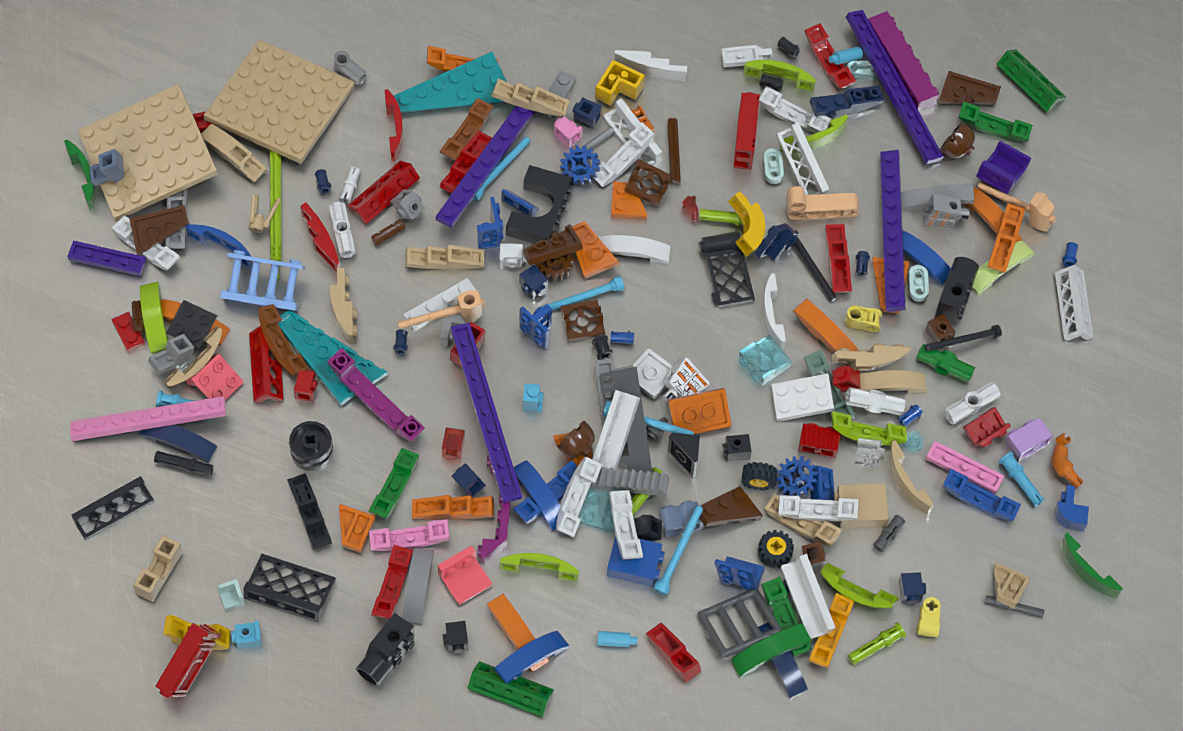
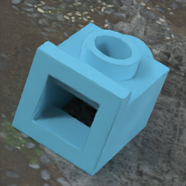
[523,383,544,412]
[231,620,262,649]

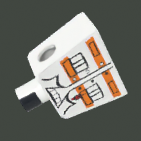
[663,357,710,403]

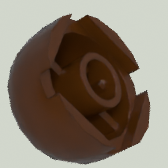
[940,122,975,159]
[556,420,595,458]

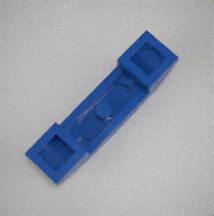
[186,224,253,269]
[903,230,951,286]
[514,460,578,524]
[514,460,560,531]
[942,469,1021,522]
[494,631,570,684]

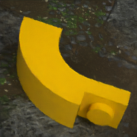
[728,191,765,257]
[163,614,231,650]

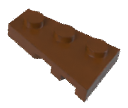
[938,71,1001,105]
[129,205,189,255]
[523,224,583,266]
[699,486,763,526]

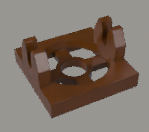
[624,158,671,207]
[560,300,605,342]

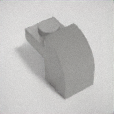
[148,334,194,375]

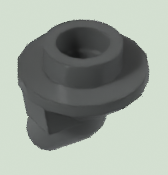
[646,417,668,440]

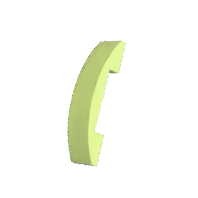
[972,240,1034,295]

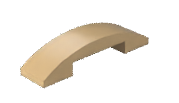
[163,326,222,386]
[849,370,927,394]
[889,440,934,514]
[764,494,842,546]

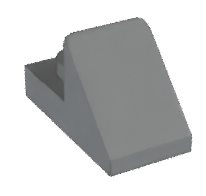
[440,304,465,347]

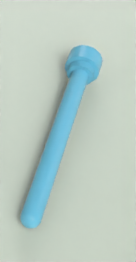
[473,137,530,201]
[537,276,625,311]
[603,401,694,435]
[653,506,703,595]

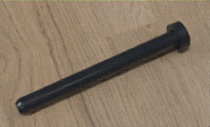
[794,230,836,301]
[924,325,1002,352]

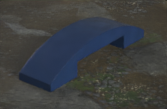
[138,425,217,463]
[758,622,808,699]

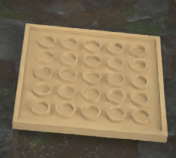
[204,39,355,164]
[78,84,218,221]

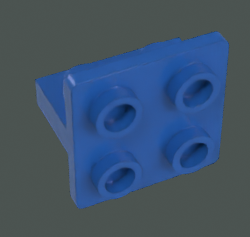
[519,304,552,349]

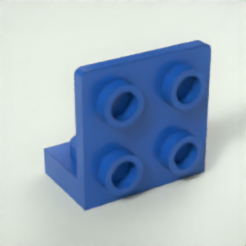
[477,197,504,250]
[714,556,765,590]

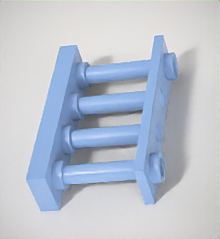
[220,250,305,311]

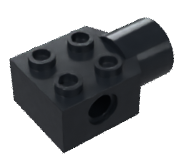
[934,257,979,326]
[356,613,416,686]

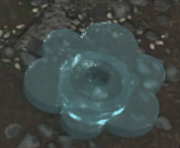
[902,431,925,452]

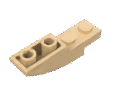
[201,123,267,183]
[330,268,357,344]
[832,343,910,371]

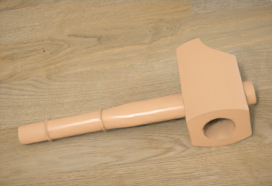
[977,182,1056,231]
[398,290,485,329]

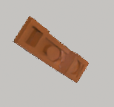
[440,98,493,161]
[258,304,309,375]

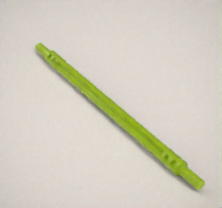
[270,150,281,280]

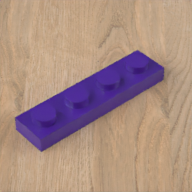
[67,240,147,277]

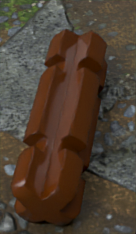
[371,219,406,245]
[131,300,144,332]

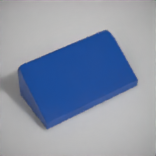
[501,189,539,217]
[809,466,834,501]

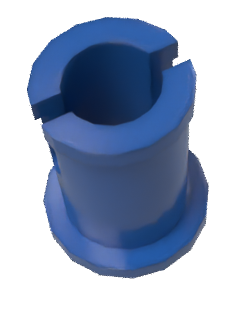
[1062,242,1078,267]
[610,330,634,346]
[897,404,923,427]

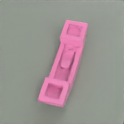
[369,519,450,551]

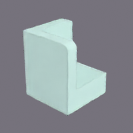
[218,579,245,611]

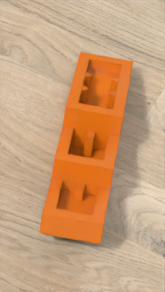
[987,203,1026,273]
[793,299,859,366]
[412,495,494,520]
[486,593,549,672]

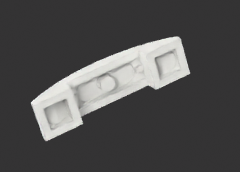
[759,86,831,133]
[593,122,655,187]
[112,215,180,270]
[598,235,671,264]
[763,274,786,350]
[556,457,602,537]
[610,490,643,560]
[778,495,859,521]

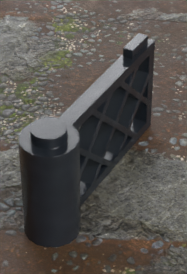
[698,231,755,308]

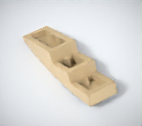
[491,78,570,117]
[405,245,484,270]

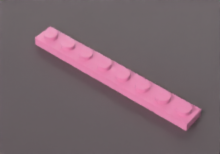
[70,396,226,441]

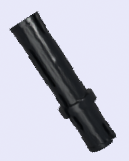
[154,450,214,477]

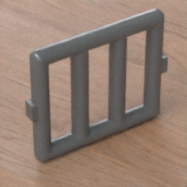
[697,589,782,658]

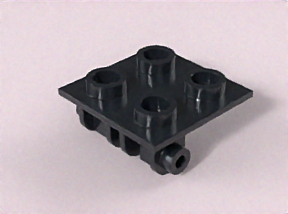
[166,300,218,349]

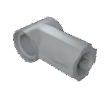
[333,51,368,85]

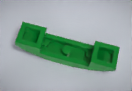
[958,101,1033,142]
[64,139,96,210]
[369,448,419,519]
[1061,532,1123,598]
[761,577,812,657]
[731,623,812,678]

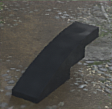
[287,473,332,550]

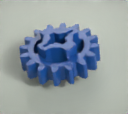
[560,145,601,185]
[777,456,819,498]

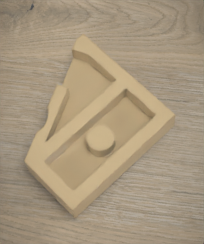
[993,562,1031,609]

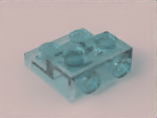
[739,335,793,385]

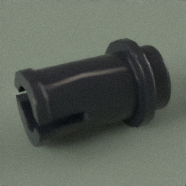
[777,36,801,58]
[760,74,784,91]

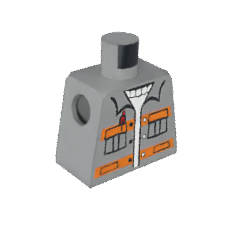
[923,193,969,227]

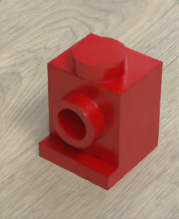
[832,366,861,393]
[294,370,318,402]

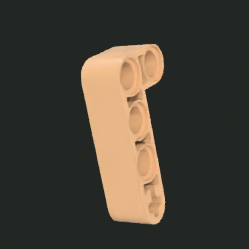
[786,186,860,220]

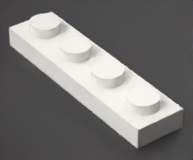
[403,278,477,332]

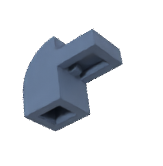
[90,149,125,186]

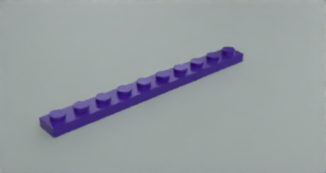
[845,10,944,164]
[436,87,536,228]
[880,150,906,312]
[451,323,522,504]

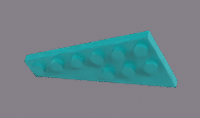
[393,51,507,114]
[278,310,388,406]

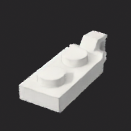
[721,45,772,68]

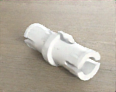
[339,167,361,204]

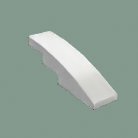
[614,50,687,82]

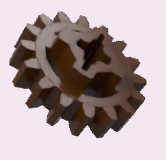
[535,253,575,282]

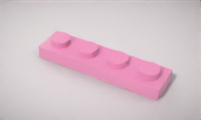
[925,441,1005,494]

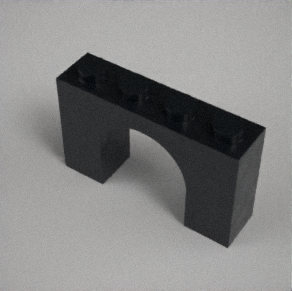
[506,165,574,244]

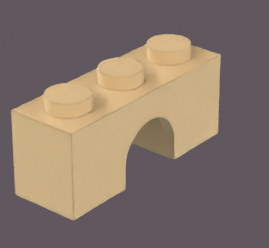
[133,535,183,602]

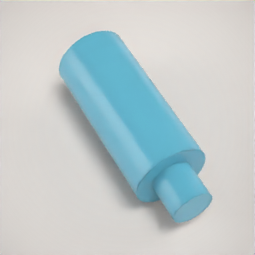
[829,47,863,65]
[597,631,638,648]

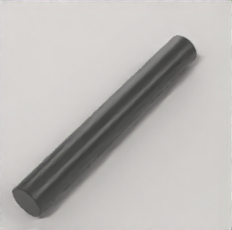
[984,595,1045,617]

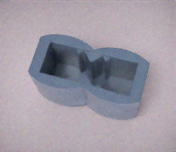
[659,500,704,537]

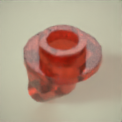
[682,195,698,222]

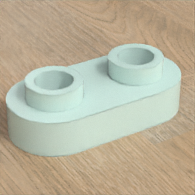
[763,148,784,184]
[908,265,929,302]

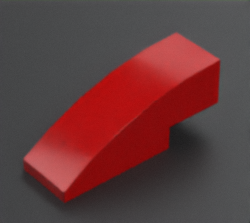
[646,622,701,683]

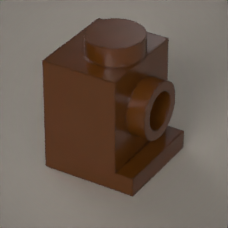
[801,541,826,566]

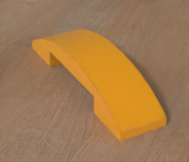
[809,593,854,668]

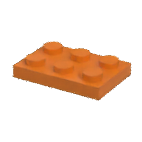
[668,388,732,434]

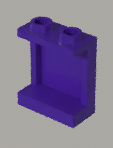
[976,141,1032,194]

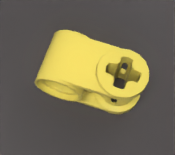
[844,305,882,333]
[917,597,941,638]

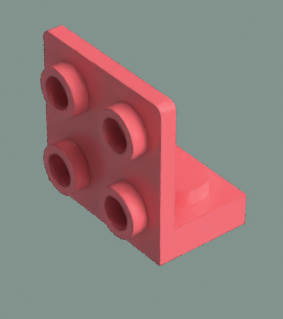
[185,353,243,400]
[437,545,492,605]

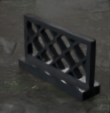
[243,553,336,623]

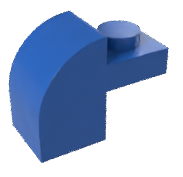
[1054,485,1089,532]

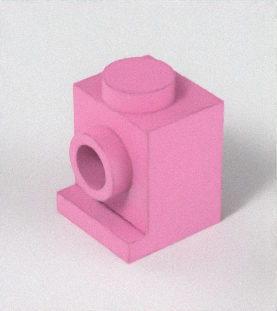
[554,116,583,148]

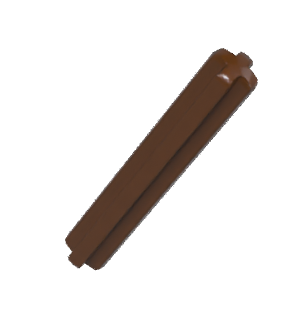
[667,118,681,184]

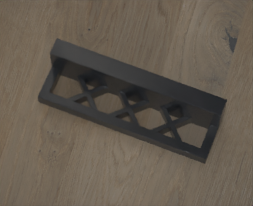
[71,476,155,541]

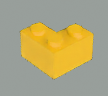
[595,60,645,106]

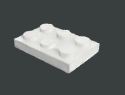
[772,373,835,422]

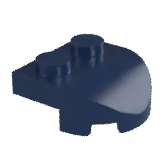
[754,223,797,260]

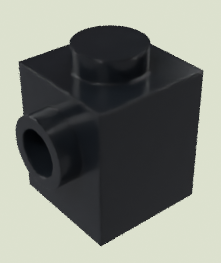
[722,434,752,462]
[634,515,663,542]
[442,621,468,654]

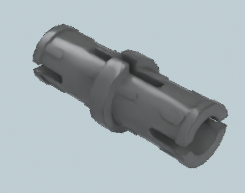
[873,515,905,552]

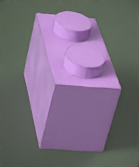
[1005,417,1053,461]

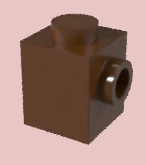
[925,314,956,342]

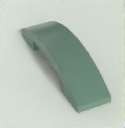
[804,350,856,419]

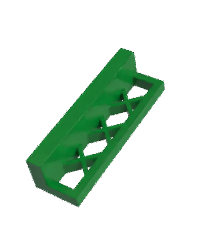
[997,49,1066,112]
[468,661,554,717]

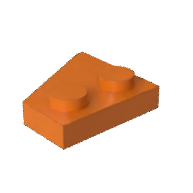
[611,182,647,220]

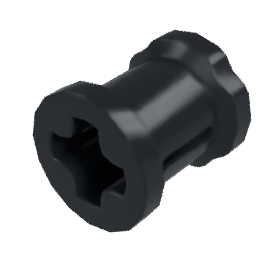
[592,335,614,360]

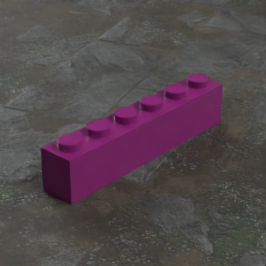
[868,11,939,111]

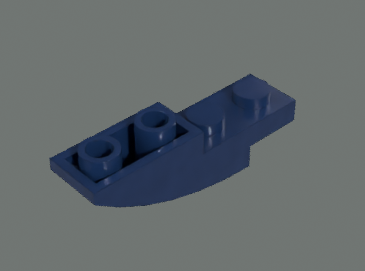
[809,86,885,118]

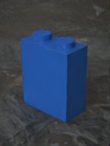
[606,536,665,587]

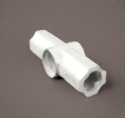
[329,201,356,259]
[944,382,1001,425]
[845,387,905,415]

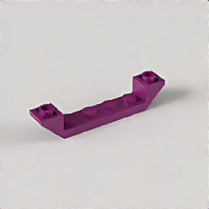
[328,348,425,442]
[477,456,511,564]

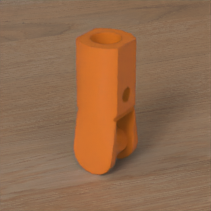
[631,105,656,134]

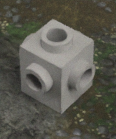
[391,189,425,220]

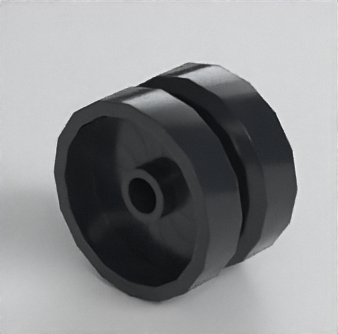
[289,421,333,471]

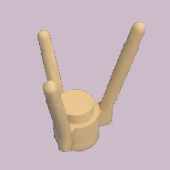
[248,194,281,233]

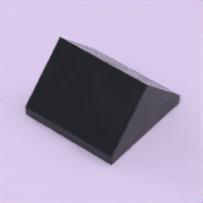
[667,433,700,478]

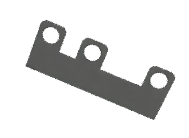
[599,366,652,473]

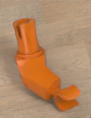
[1051,433,1083,489]

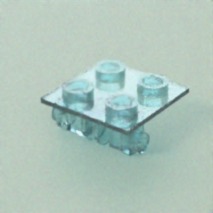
[578,488,618,532]

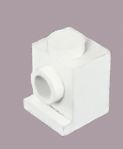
[500,244,526,269]

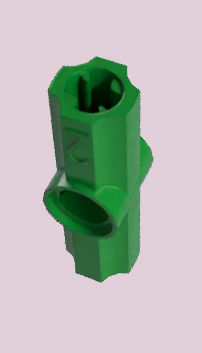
[916,343,976,383]

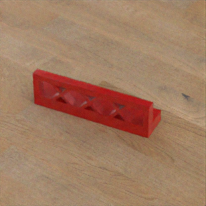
[347,161,420,224]
[249,325,284,403]

